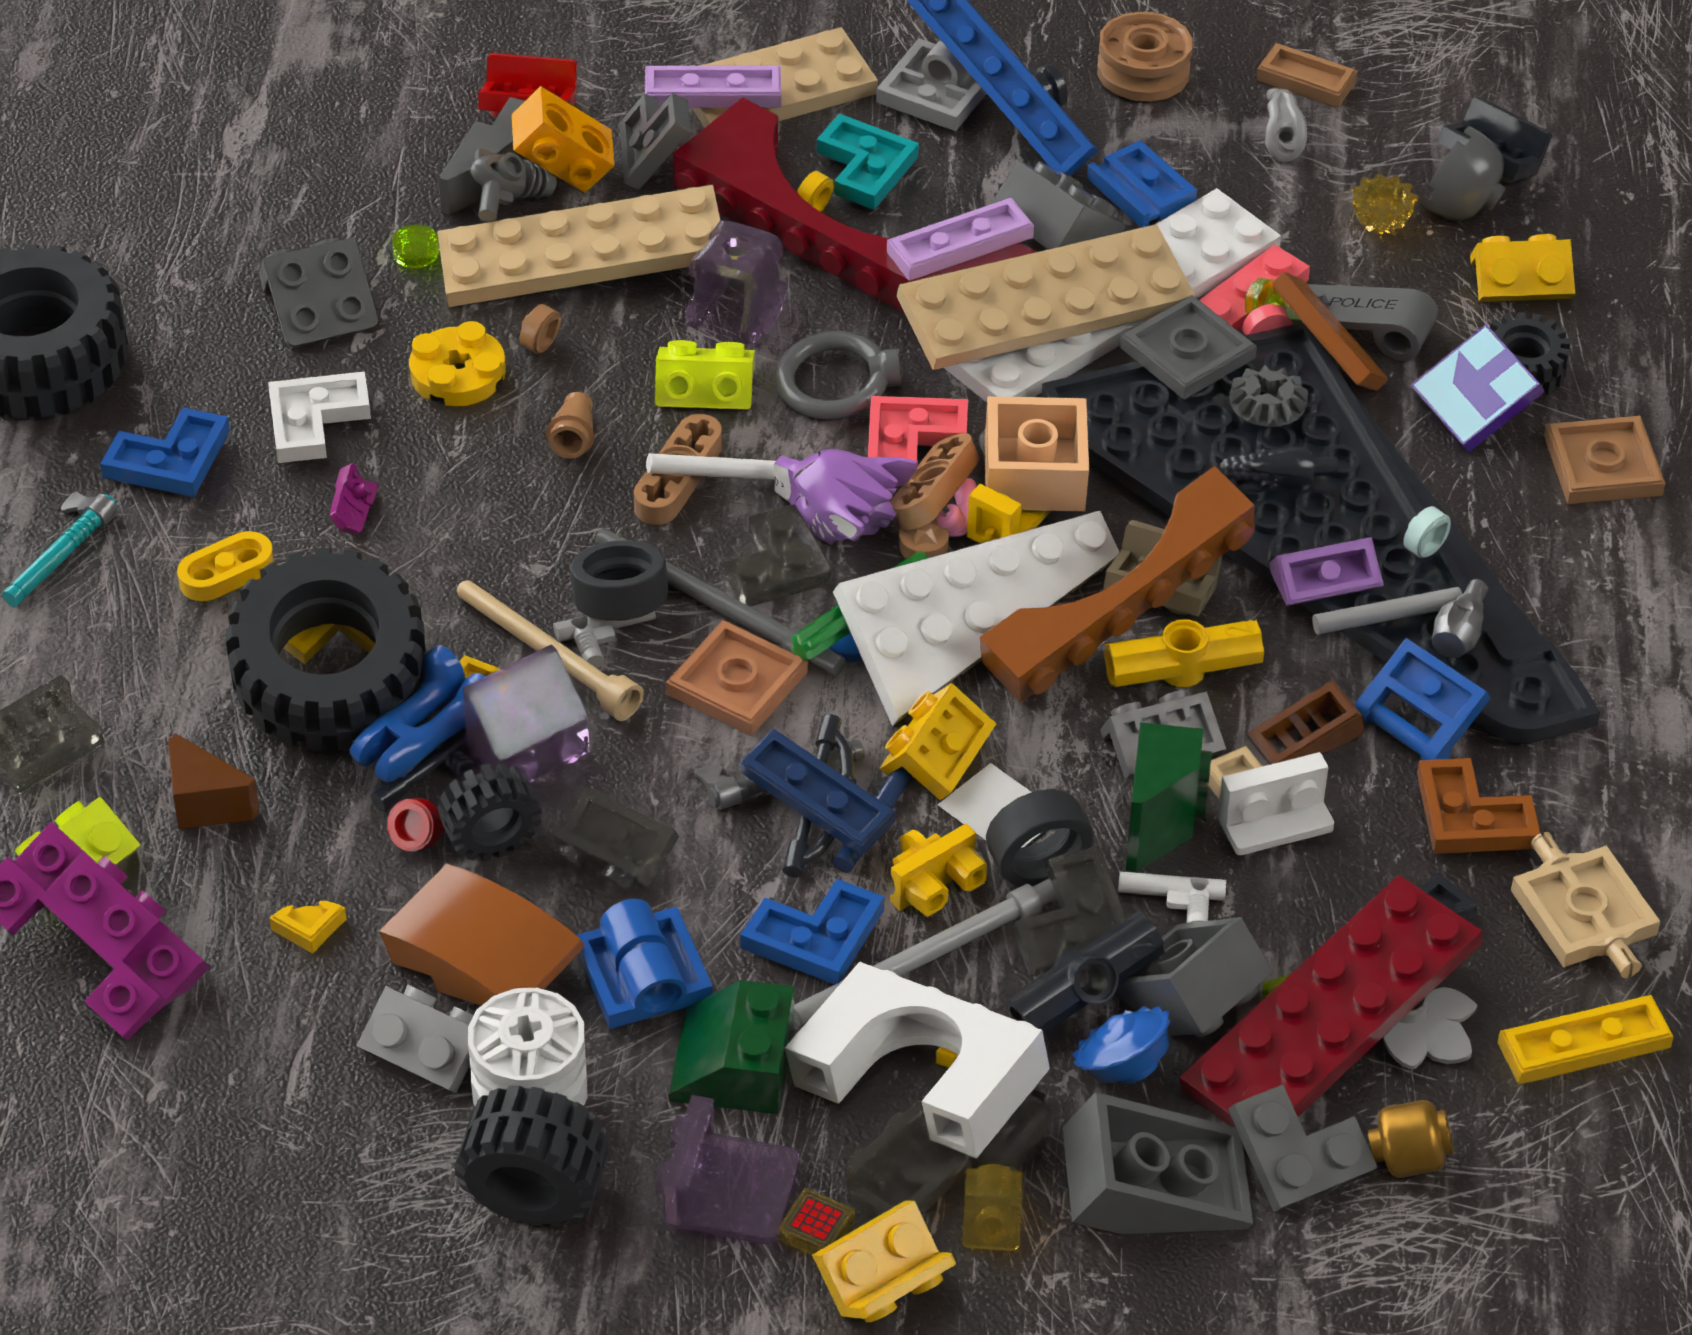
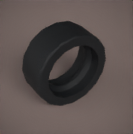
[570,540,668,621]
[986,789,1093,886]

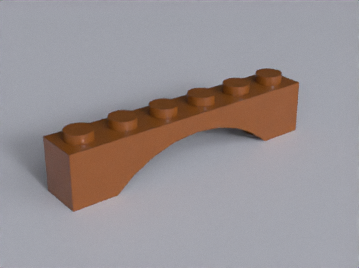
[979,466,1255,703]

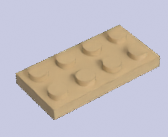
[692,27,878,128]

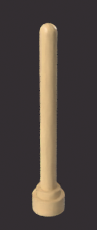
[457,580,644,721]

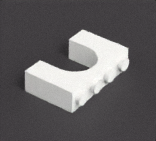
[785,962,1050,1158]

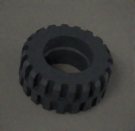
[0,244,128,421]
[226,548,426,751]

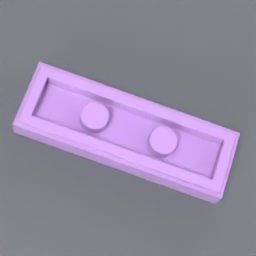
[645,66,781,108]
[887,198,1034,281]

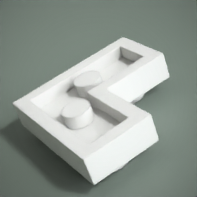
[268,371,371,463]

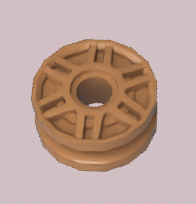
[1097,12,1193,102]

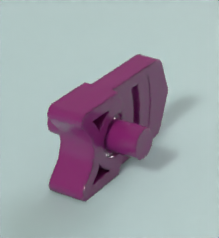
[330,463,378,535]

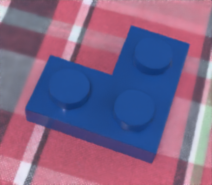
[100,407,230,497]
[740,878,885,985]

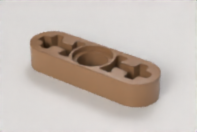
[634,414,722,525]
[890,433,980,530]

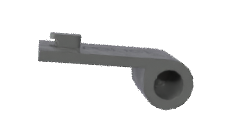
[1287,284,1438,361]

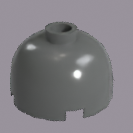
[1419,126,1506,221]

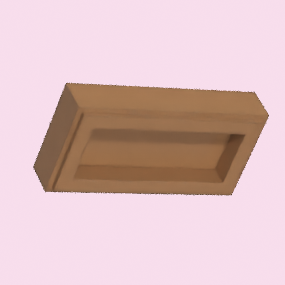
[1256,43,1358,108]

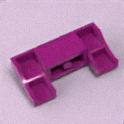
[0,821,211,1041]

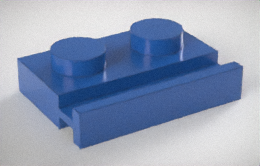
[1087,140,1197,228]

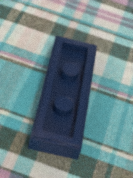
[739,728,895,856]

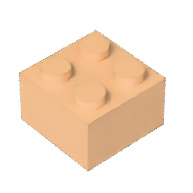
[985,396,1089,511]

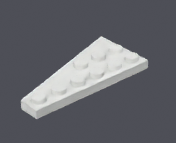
[833,511,1119,726]

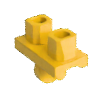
[890,823,987,917]

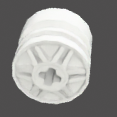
[468,988,587,1106]

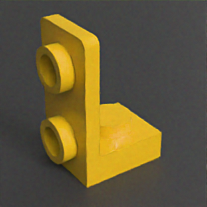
[967,484,1051,544]

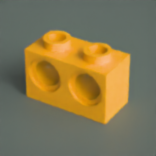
[512,86,615,193]

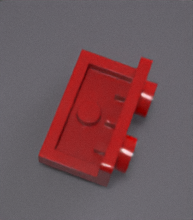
[478,53,578,118]

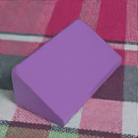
[1269,537,1384,606]

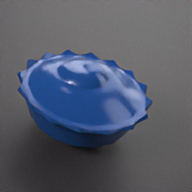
[1072,1006,1171,1084]

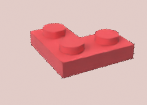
[868,396,968,461]

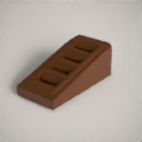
[1247,680,1365,765]

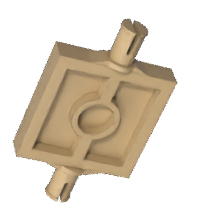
[1511,832,1660,978]

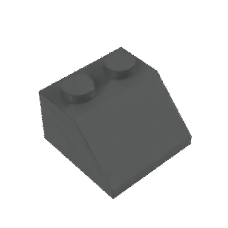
[1114,917,1273,1038]

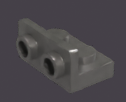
[1100,690,1226,780]

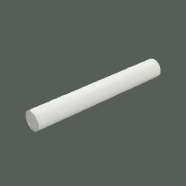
[646,453,776,480]

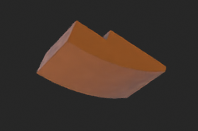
[379,864,585,1006]

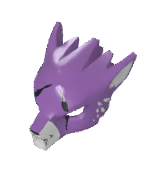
[774,449,918,545]

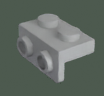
[356,985,474,1093]

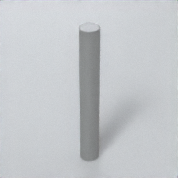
[1312,587,1462,635]

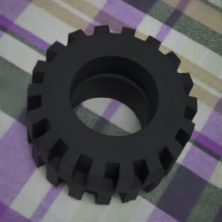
[454,1086,610,1227]

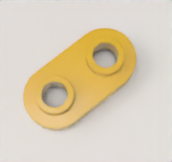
[177,531,274,601]

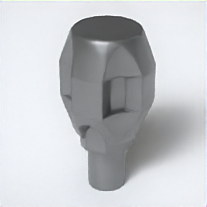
[1432,579,1488,658]

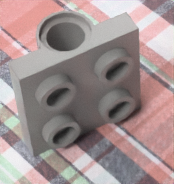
[876,38,987,131]

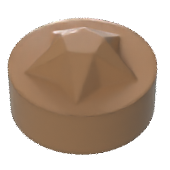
[519,304,561,354]
[899,519,949,559]

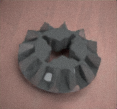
[1229,365,1308,427]

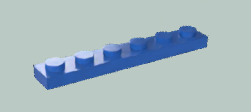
[907,0,1098,176]

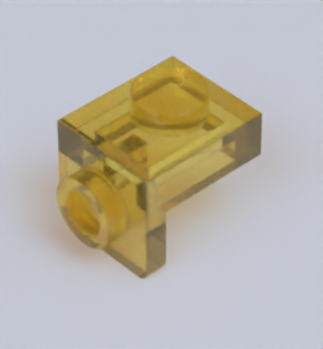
[962,1164,1023,1251]

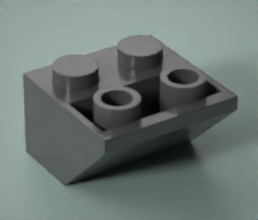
[991,160,1127,250]

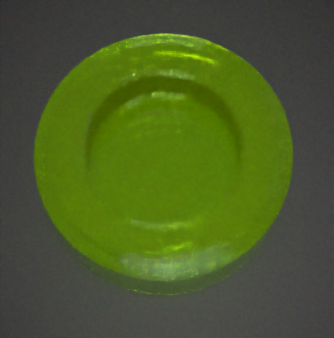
[391,224,439,268]

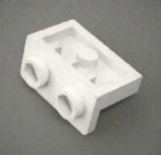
[1218,752,1334,855]

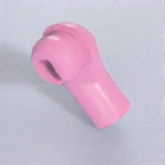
[936,478,977,537]

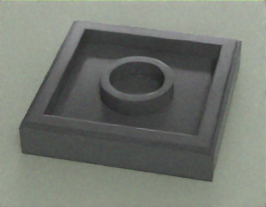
[1120,295,1257,400]

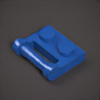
[1355,638,1491,760]

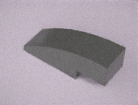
[439,97,528,215]

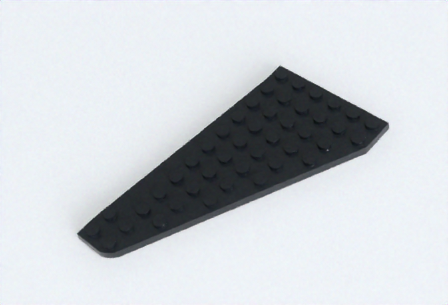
[1041,322,1600,744]

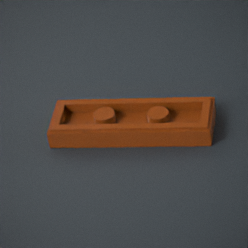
[1272,272,1389,391]

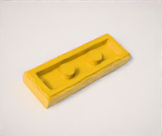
[1498,995,1674,1085]

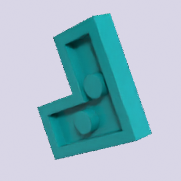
[817,114,919,210]

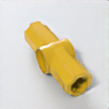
[1104,620,1264,687]

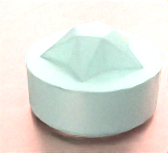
[1404,506,1451,558]

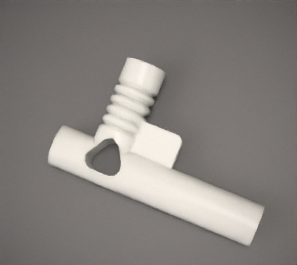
[1118,872,1226,923]

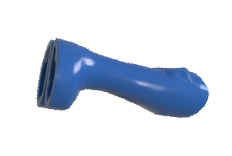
[350,645,503,783]

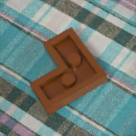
[1417,758,1540,854]

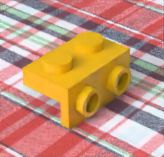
[1470,234,1575,302]

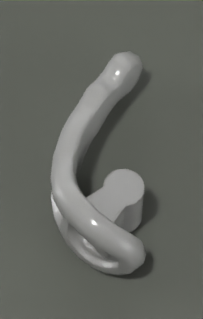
[1265,88,1307,163]

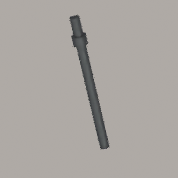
[595,528,845,676]

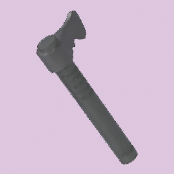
[694,739,865,810]

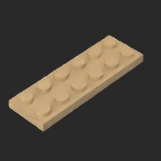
[437,185,727,307]
[897,224,1195,370]

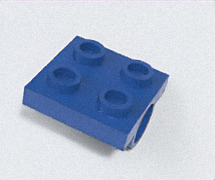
[577,899,713,1029]

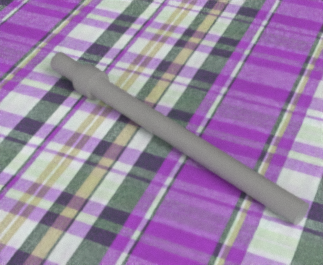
[794,871,1075,1026]

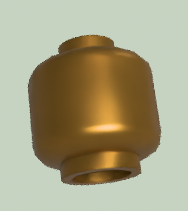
[1368,1100,1454,1178]

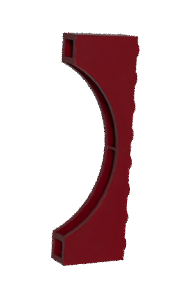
[673,97,1036,314]

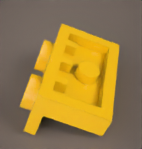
[880,683,996,800]
[812,1200,956,1322]

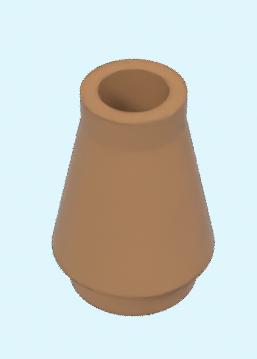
[546,392,594,459]

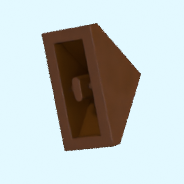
[168,733,260,829]

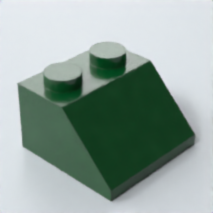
[1125,722,1212,872]
[668,980,794,1114]

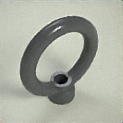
[775,331,902,420]

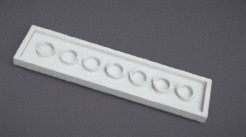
[944,188,1281,402]

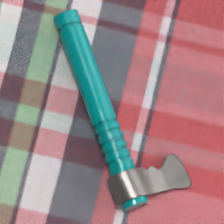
[2,491,118,607]

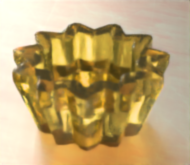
[1352,173,1418,234]

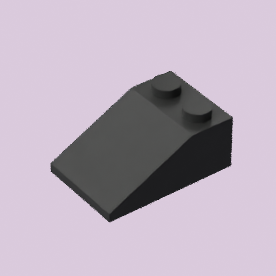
[1062,1092,1253,1234]

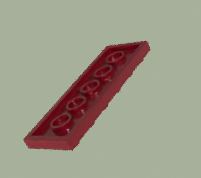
[1179,875,1482,1127]

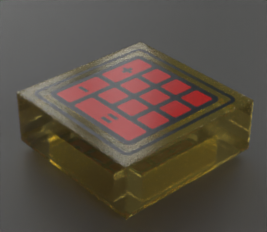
[778,1188,855,1255]

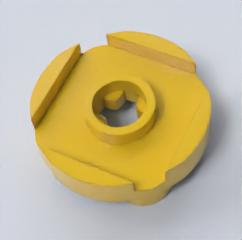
[409,321,506,407]

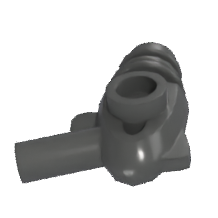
[470,148,557,222]

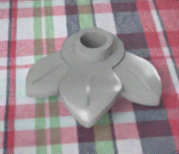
[1383,987,1477,1069]

